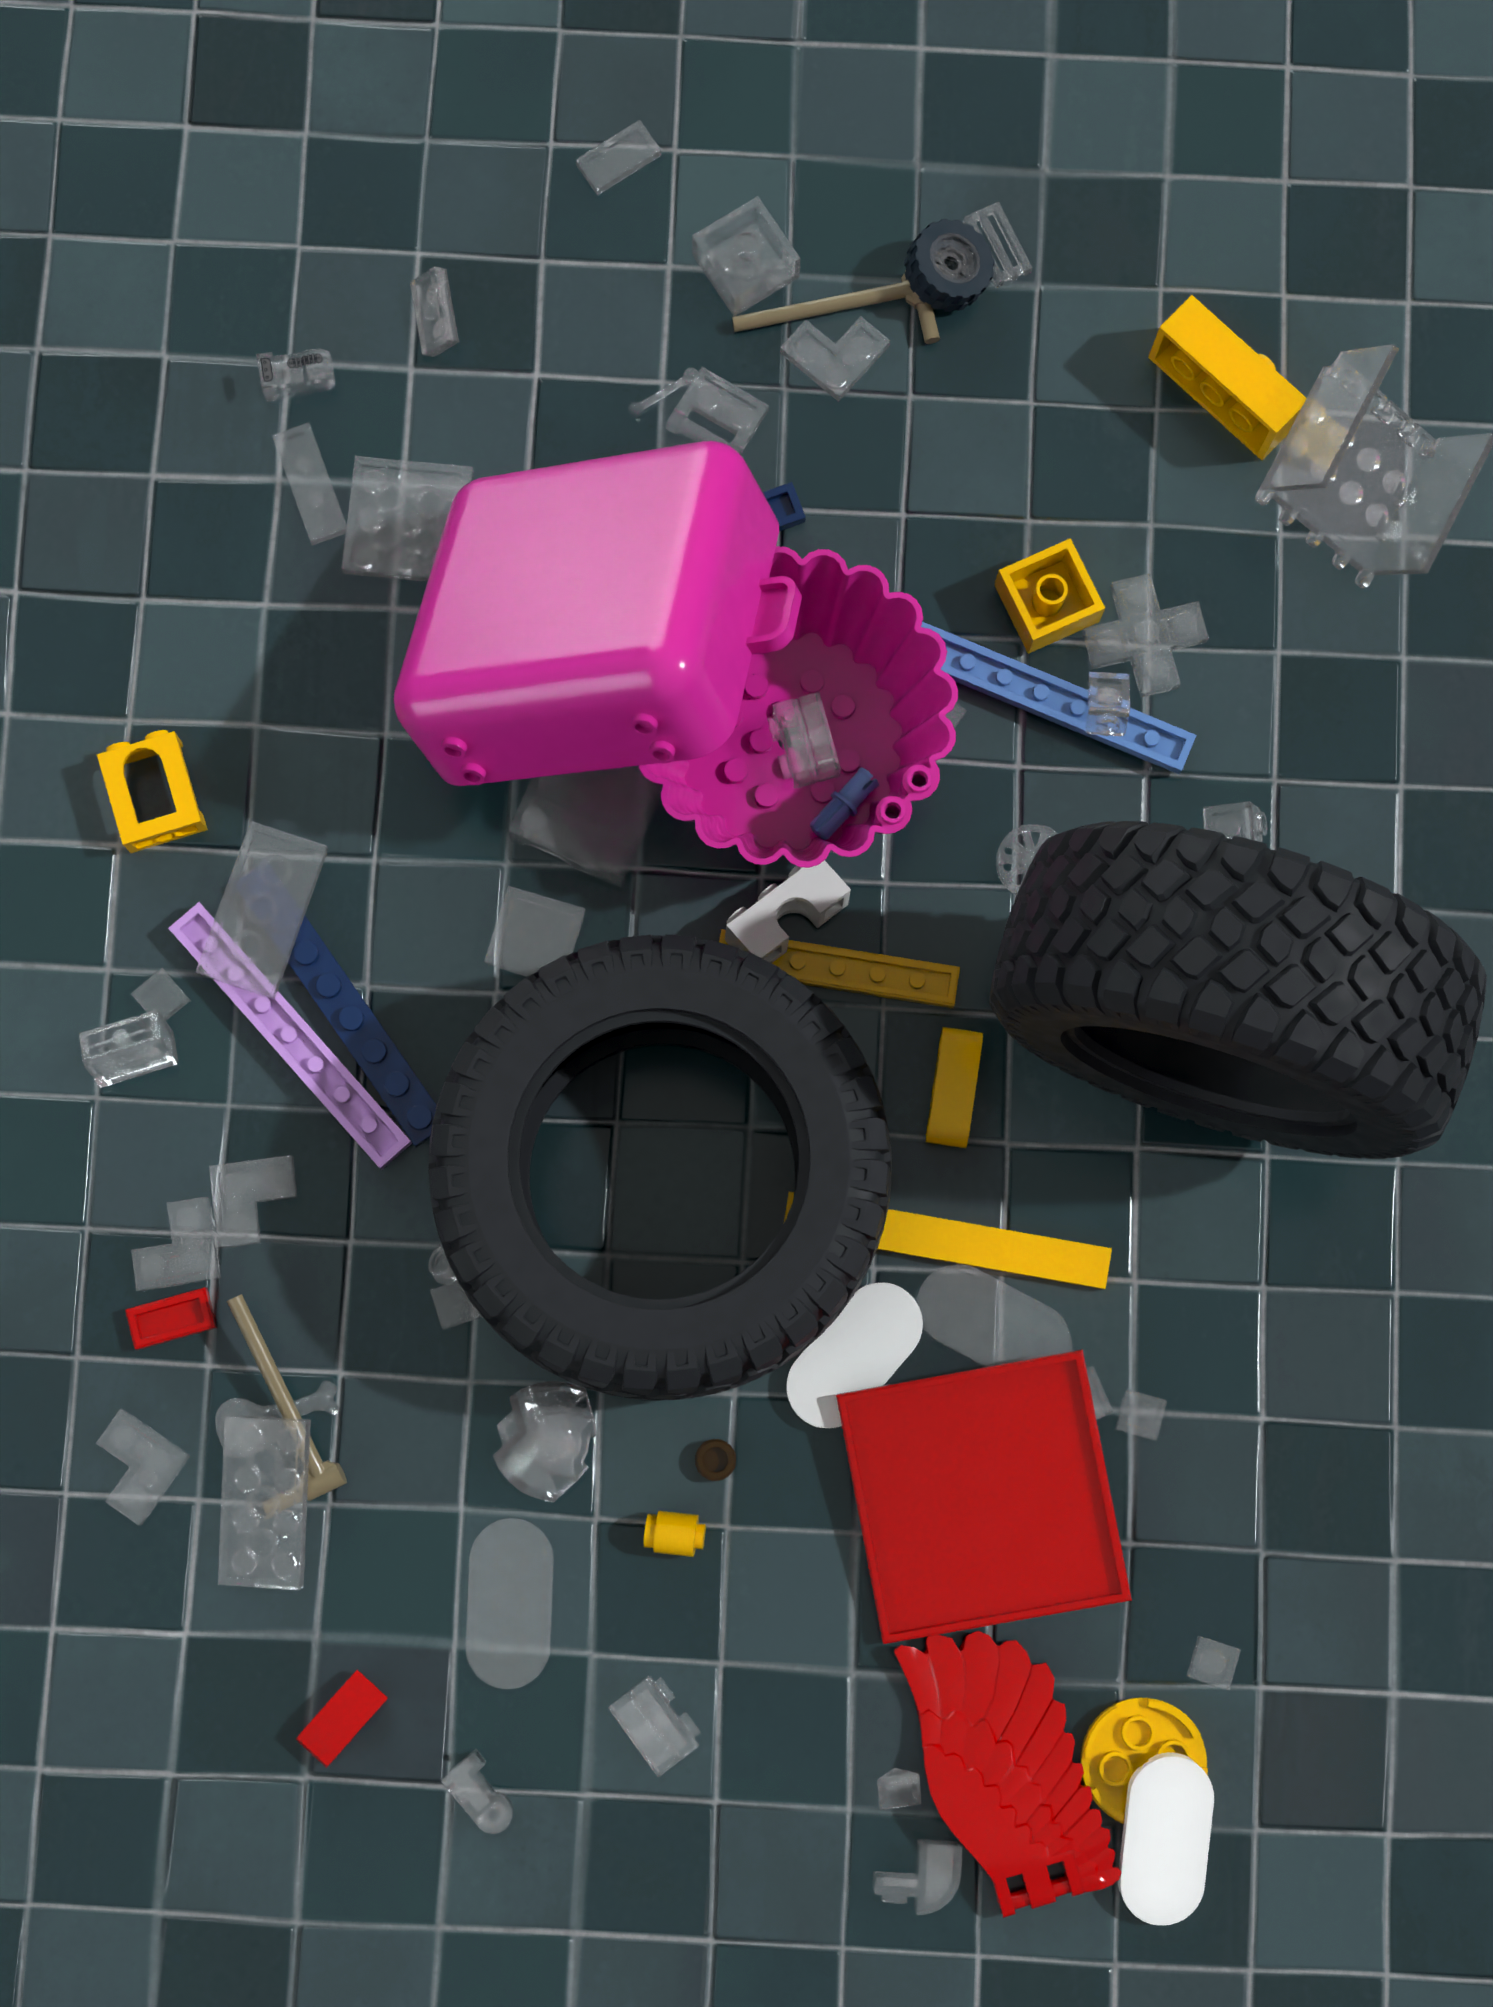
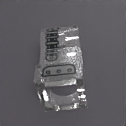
[256,349,335,402]
[441,1749,514,1834]

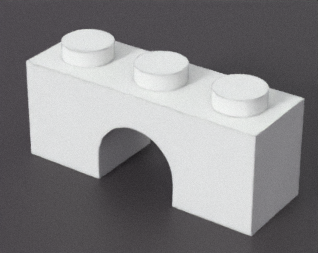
[725,860,851,963]

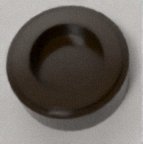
[695,1439,736,1481]

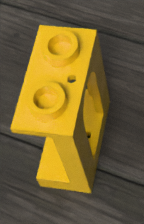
[97,730,208,853]

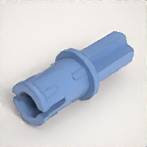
[810,767,879,840]

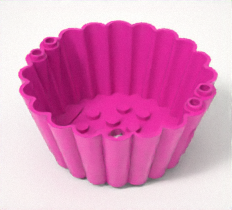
[639,546,958,868]

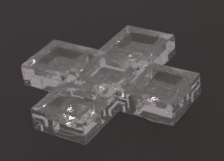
[1082,573,1209,697]

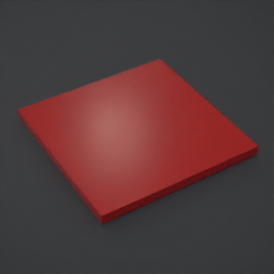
[836,1349,1132,1644]

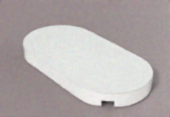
[786,1283,923,1428]
[1118,1752,1214,1926]

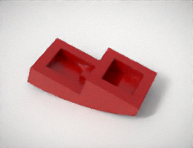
[296,1670,388,1768]

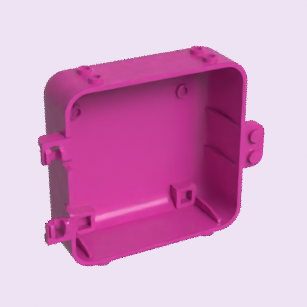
[394,441,802,786]

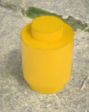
[644,1511,706,1557]

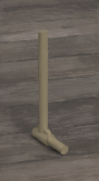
[732,270,940,344]
[227,1294,347,1517]

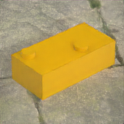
[1148,295,1309,460]

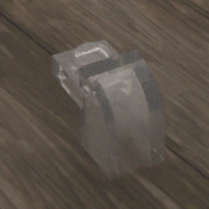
[872,1839,963,1915]

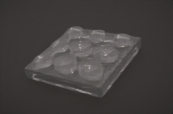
[341,456,474,582]

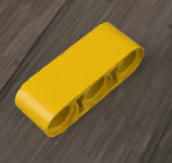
[925,1027,983,1148]

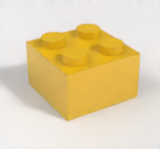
[994,538,1105,654]

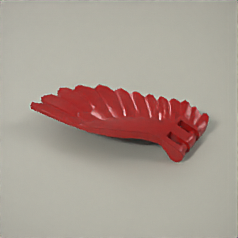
[894,1631,1122,1918]

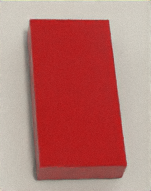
[125,1287,217,1350]

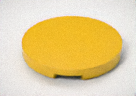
[1080,1697,1208,1824]

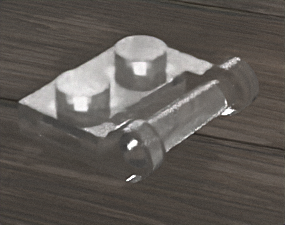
[665,367,769,455]

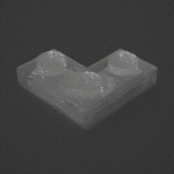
[780,316,890,402]
[209,1155,297,1249]
[131,1196,221,1292]
[96,1409,191,1526]

